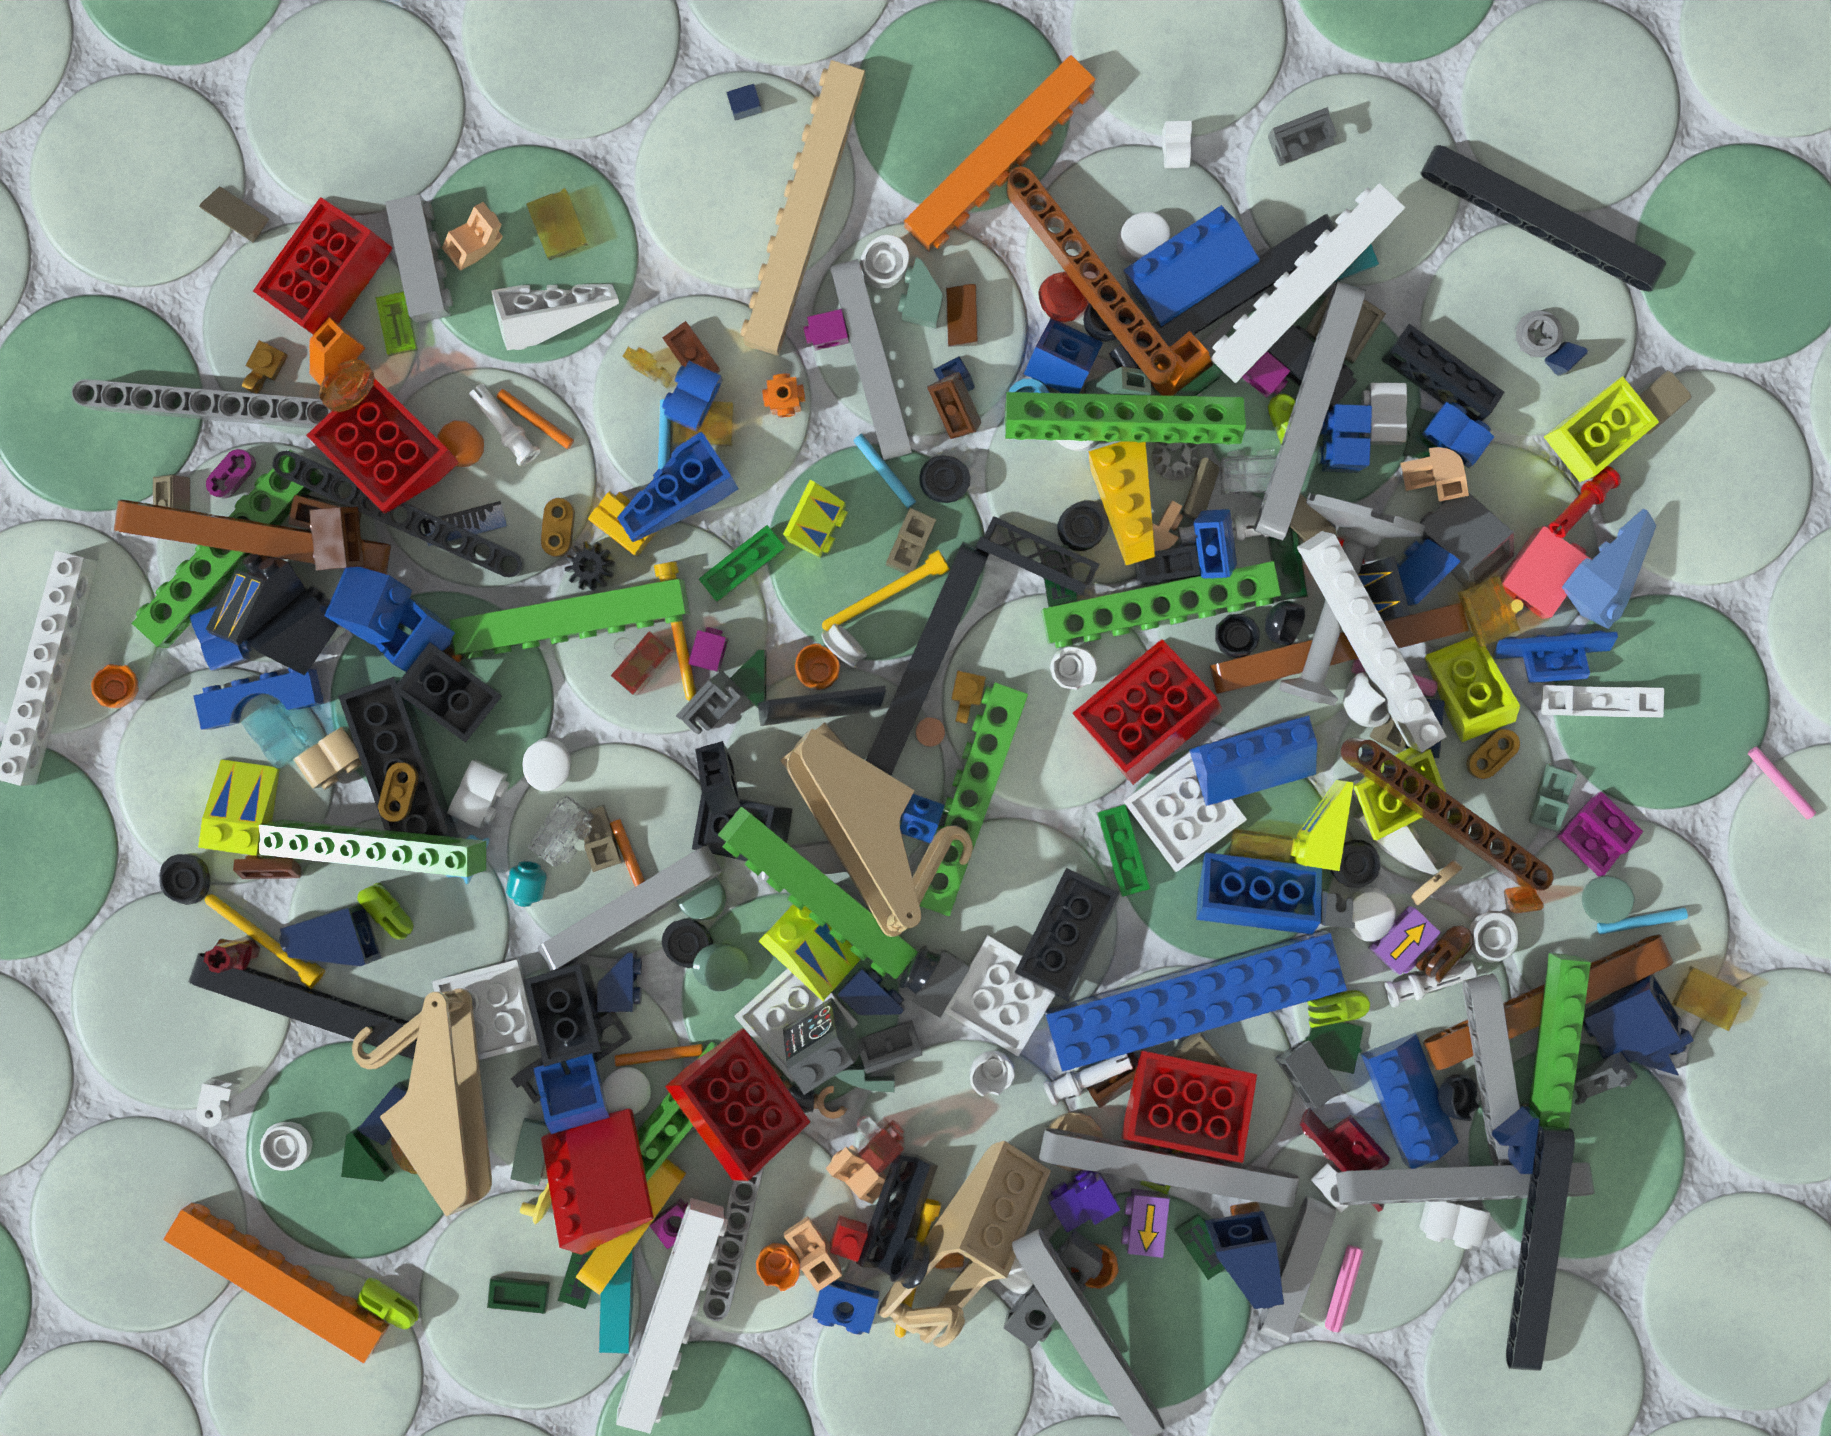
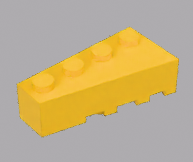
[1088,441,1155,566]

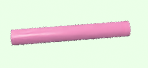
[1748,746,1816,819]

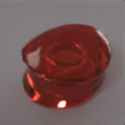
[1038,272,1088,322]

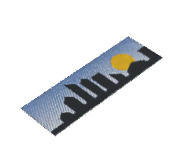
[422,501,507,546]

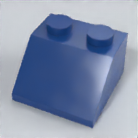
[1024,318,1103,394]
[1396,539,1461,606]
[324,567,413,645]

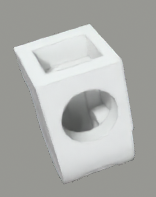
[1162,121,1192,169]
[196,1078,240,1127]
[1311,1163,1349,1213]

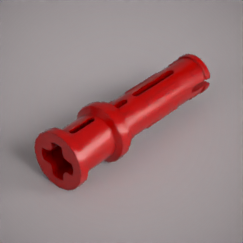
[1549,466,1621,538]

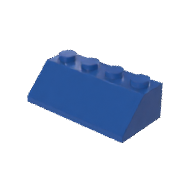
[1123,205,1260,327]
[1189,715,1317,806]
[1196,853,1322,935]
[1361,1033,1459,1169]

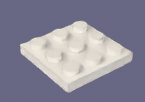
[1123,751,1247,872]
[944,935,1055,1056]
[432,958,539,1060]
[734,968,858,1082]

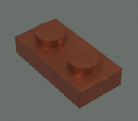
[662,321,721,373]
[233,855,301,879]

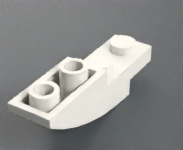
[1352,780,1438,875]

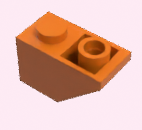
[310,317,365,392]
[1151,331,1213,396]

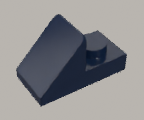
[1634,1028,1694,1076]
[1491,1106,1539,1174]

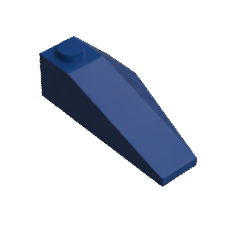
[617,431,739,542]

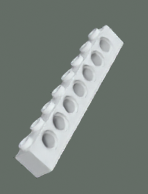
[0,550,98,786]

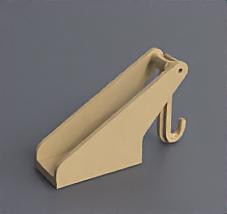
[787,728,973,937]
[352,988,492,1217]
[878,1141,1051,1348]

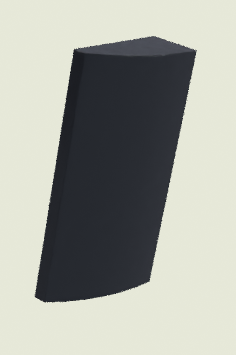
[757,686,886,726]
[1014,868,1120,1002]

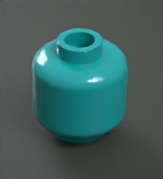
[506,861,547,907]

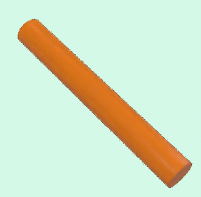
[496,389,574,449]
[610,819,645,887]
[614,1044,703,1067]

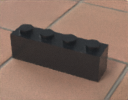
[1267,325,1357,411]

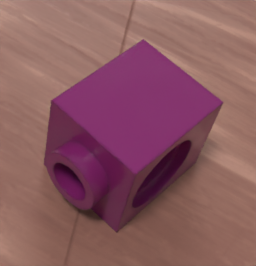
[803,309,849,351]
[1242,352,1290,398]
[689,626,729,672]
[650,1198,688,1250]

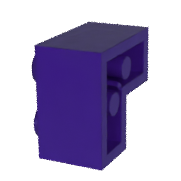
[1047,1169,1120,1233]

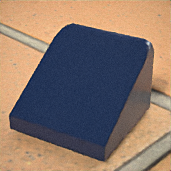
[726,83,762,121]
[1544,342,1588,376]
[933,356,975,392]

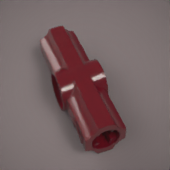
[204,937,260,973]

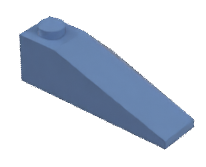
[1562,509,1657,629]

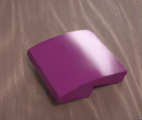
[1556,792,1644,877]

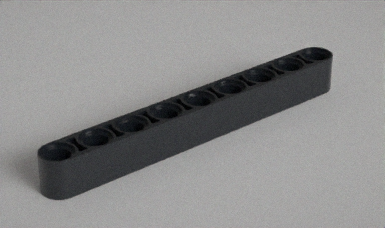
[1420,145,1667,292]
[1108,214,1336,369]
[272,450,525,578]
[866,542,990,776]
[188,953,417,1059]
[1506,1126,1575,1371]

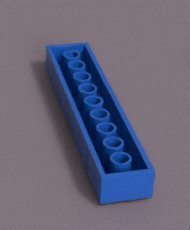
[1045,930,1347,1072]

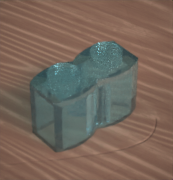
[241,701,310,769]

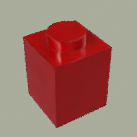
[830,1215,868,1262]

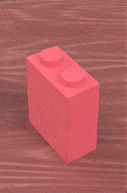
[1495,526,1592,619]

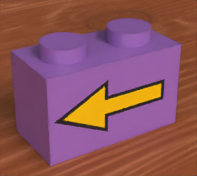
[1368,906,1441,975]
[1121,1188,1170,1258]

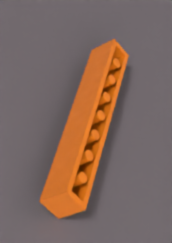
[904,55,1096,252]
[163,1203,390,1364]

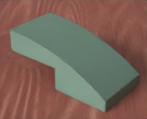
[1530,763,1577,832]
[835,1065,895,1092]
[510,1118,550,1186]

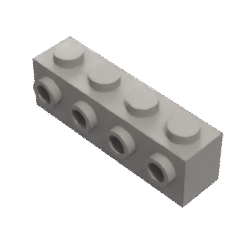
[385,194,453,323]

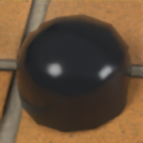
[1265,601,1305,645]
[1215,614,1260,658]
[1437,1074,1479,1121]

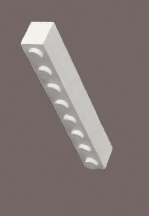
[1211,183,1405,383]
[1297,531,1447,753]
[616,1198,728,1434]

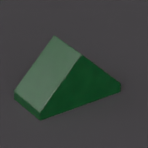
[730,650,767,708]
[341,1126,394,1182]

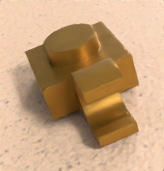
[242,340,288,394]
[951,671,986,724]

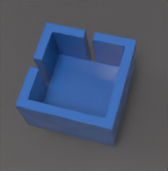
[1318,404,1372,473]
[374,598,455,672]
[534,1053,610,1134]

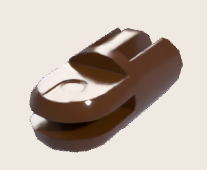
[1416,925,1473,984]

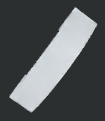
[1541,685,1664,718]

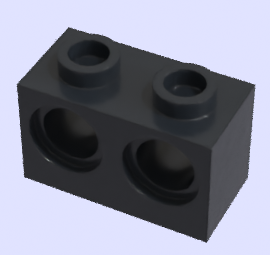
[1134,545,1200,586]
[695,741,741,814]

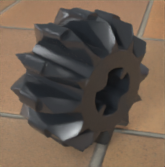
[564,541,615,591]

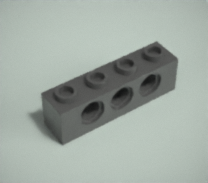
[1003,1230,1103,1349]

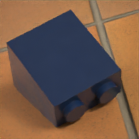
[279,904,382,966]
[1583,974,1682,1063]
[1205,1211,1284,1309]

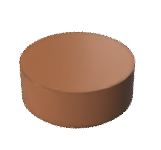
[916,717,945,747]

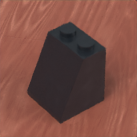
[246,585,339,676]

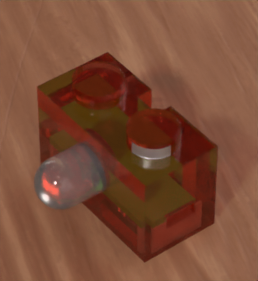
[611,631,676,696]
[856,1116,905,1174]

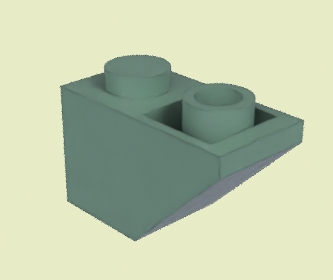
[898,258,943,329]
[1085,367,1151,395]

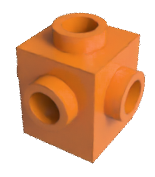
[762,373,806,418]

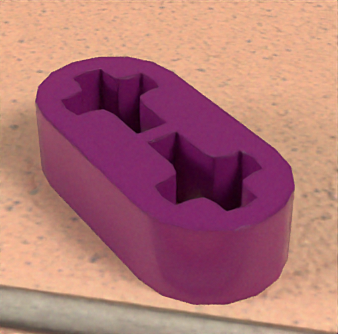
[206,449,256,499]

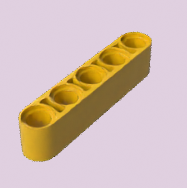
[576,1158,686,1295]

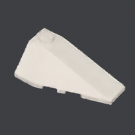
[491,284,619,350]

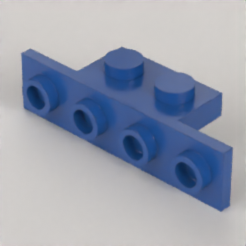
[1493,631,1618,683]

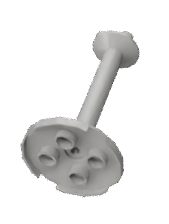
[1279,493,1425,706]

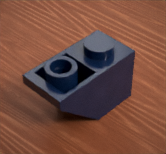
[597,950,642,1012]
[838,966,905,1015]

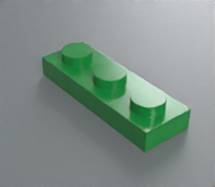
[699,525,786,603]
[1096,804,1150,897]

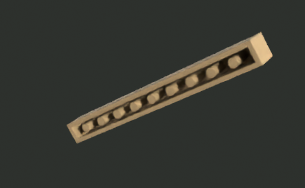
[740,60,866,356]

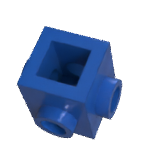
[900,794,945,843]

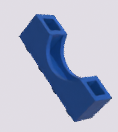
[193,668,324,730]

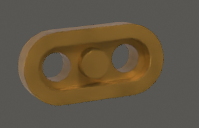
[541,498,575,557]
[1466,729,1520,779]
[378,763,419,822]

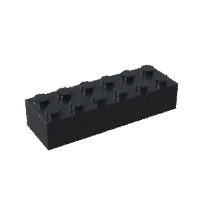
[338,676,459,838]

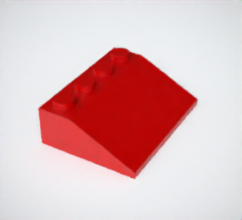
[253,197,393,335]
[306,375,459,514]
[1072,639,1223,785]
[665,1028,811,1181]
[1121,1051,1257,1163]
[541,1108,654,1255]

